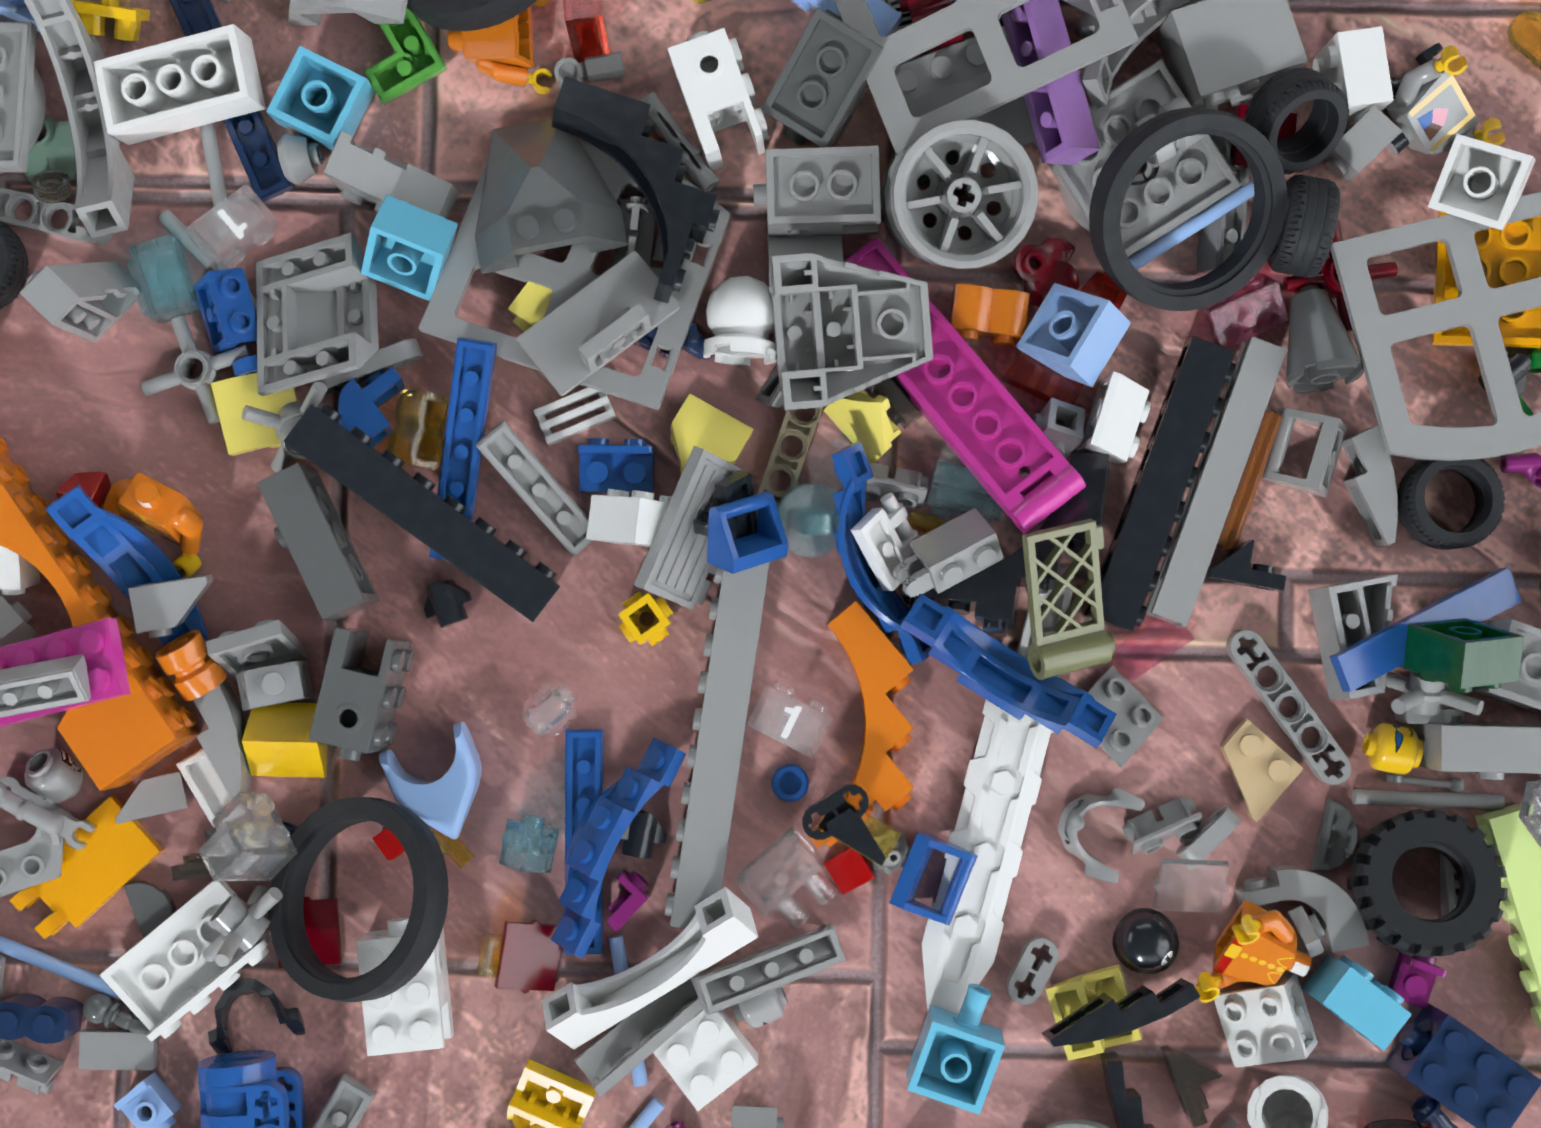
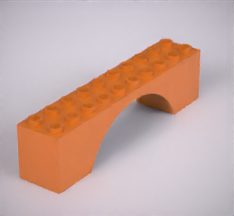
[0,436,200,791]

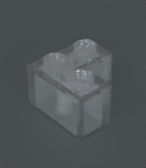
[198,792,298,881]

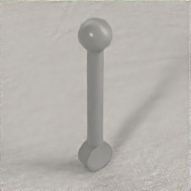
[1386,774,1464,793]

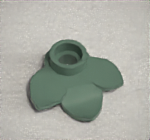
[24,116,77,184]

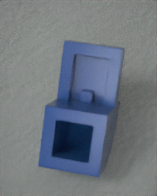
[338,367,405,447]

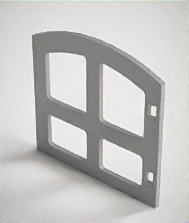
[834,0,1139,155]
[419,140,731,410]
[1330,192,1541,461]

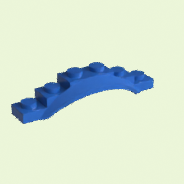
[831,441,932,665]
[45,484,209,655]
[900,594,1117,749]
[550,737,686,958]

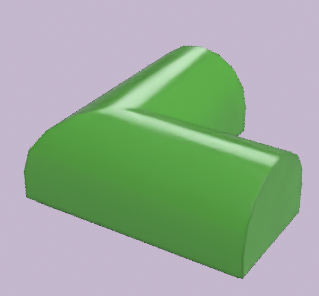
[364,8,447,106]

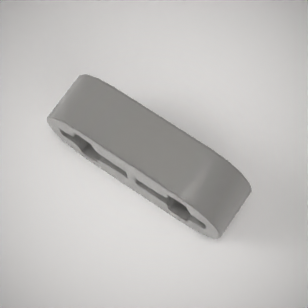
[1176,805,1241,868]
[1006,935,1059,1005]

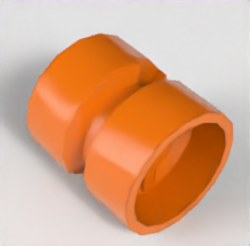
[155,630,227,701]

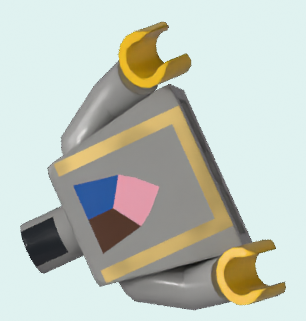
[1386,45,1506,155]

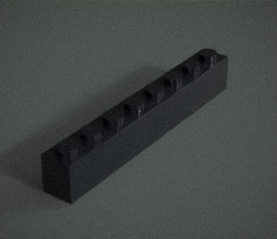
[1084,336,1236,631]
[283,402,560,622]

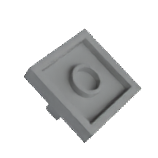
[206,620,307,680]

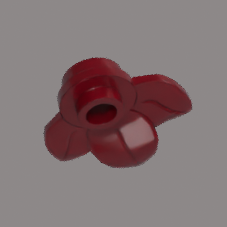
[1013,238,1080,307]

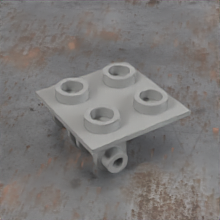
[1088,665,1164,768]

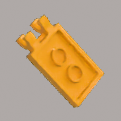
[9,796,164,939]

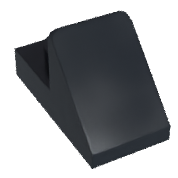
[1205,540,1286,591]

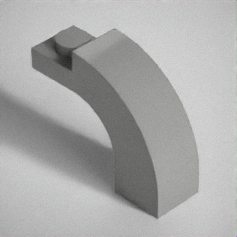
[1234,865,1369,953]

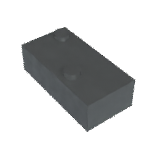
[257,463,380,620]

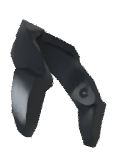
[208,978,305,1055]

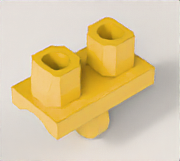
[71,0,150,41]

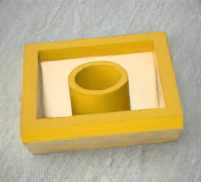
[242,702,328,778]

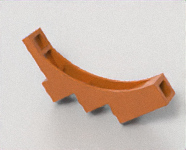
[808,601,914,849]

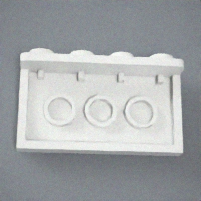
[99,875,272,1042]

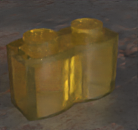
[388,390,450,470]

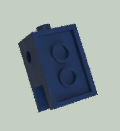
[1385,1003,1541,1128]

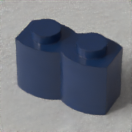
[0,993,84,1044]

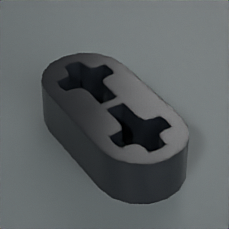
[802,784,869,840]

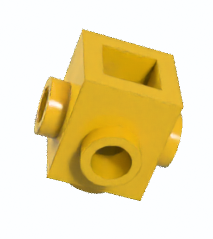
[618,591,673,646]

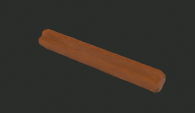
[1216,410,1282,551]

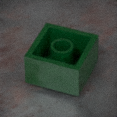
[1404,618,1524,693]

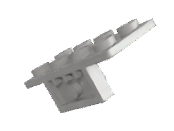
[517,251,680,396]

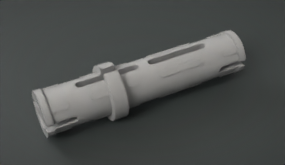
[641,92,720,192]

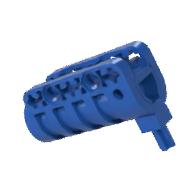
[197,1050,306,1128]

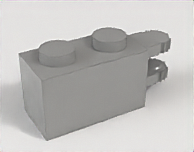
[892,508,1004,598]

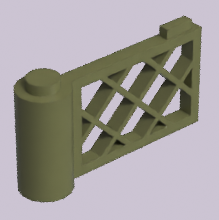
[1022,518,1116,680]

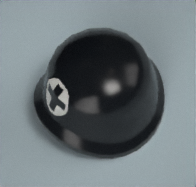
[1112,908,1179,974]

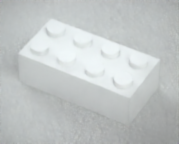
[93,24,266,145]

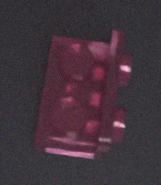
[1199,273,1289,348]

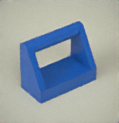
[707,491,788,574]
[889,831,978,925]

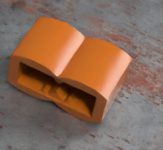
[949,284,1030,347]

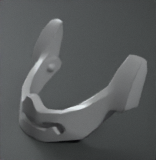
[1058,788,1145,883]

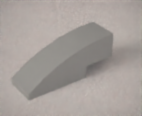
[1342,425,1398,547]
[193,680,251,801]

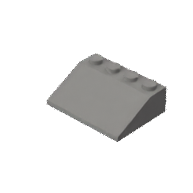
[895,26,1035,186]

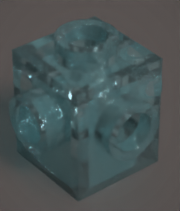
[499,814,559,873]

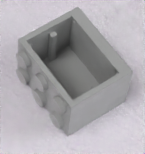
[1156,0,1308,110]

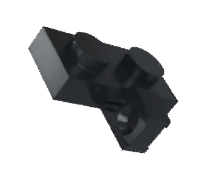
[693,470,757,540]

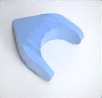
[379,721,482,840]

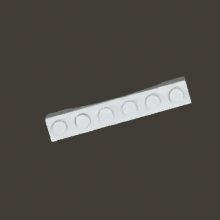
[541,887,758,1049]

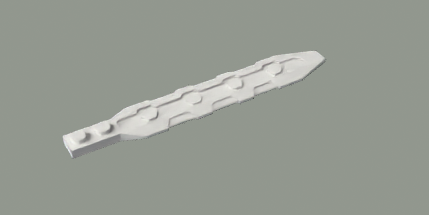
[921,588,1073,1013]

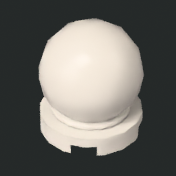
[703,276,777,366]
[1247,1074,1329,1128]

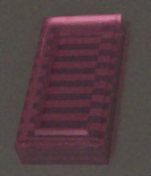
[1114,618,1194,681]

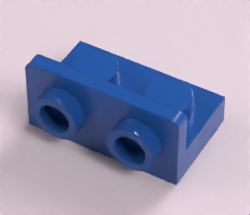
[194,268,257,356]
[578,438,655,493]

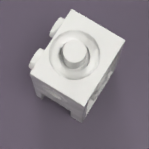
[667,28,769,171]
[356,918,454,1056]

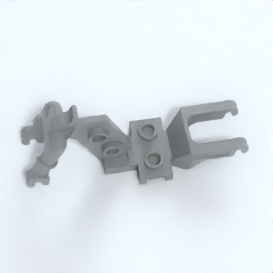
[0,776,97,1001]

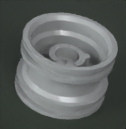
[881,120,1038,269]

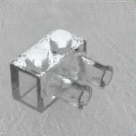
[736,826,838,929]

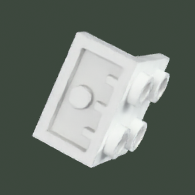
[1214,972,1318,1067]

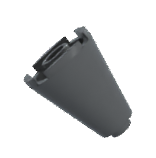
[1286,285,1364,392]

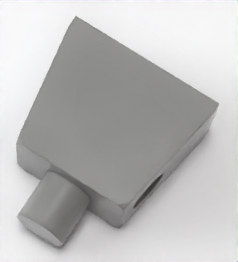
[236,661,314,711]

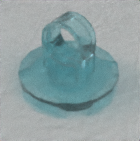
[776,483,839,558]

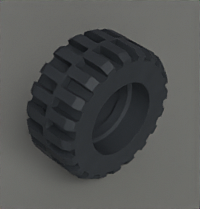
[1348,809,1508,957]

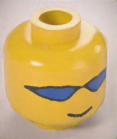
[1362,723,1423,775]

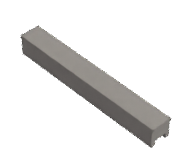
[1146,337,1288,628]

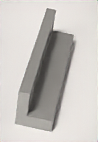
[574,978,704,1097]

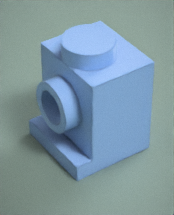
[113,1072,183,1128]

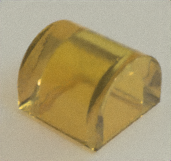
[476,933,503,977]

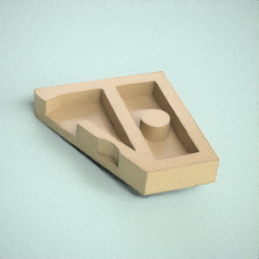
[1220,719,1304,822]

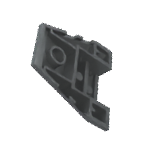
[475,118,628,274]

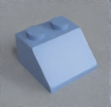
[1016,283,1131,387]

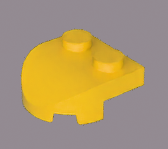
[507,1059,596,1128]

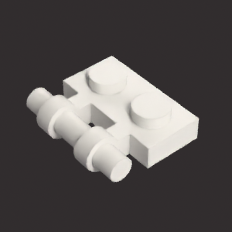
[850,493,920,591]

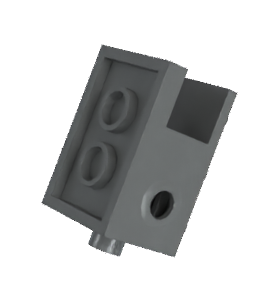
[761,8,884,148]
[308,628,414,761]

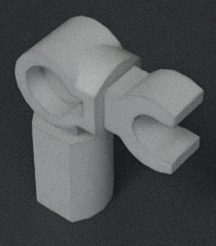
[554,51,625,92]

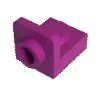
[606,869,651,932]
[1388,952,1447,1010]

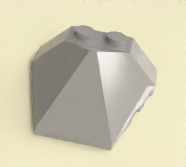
[771,253,933,410]

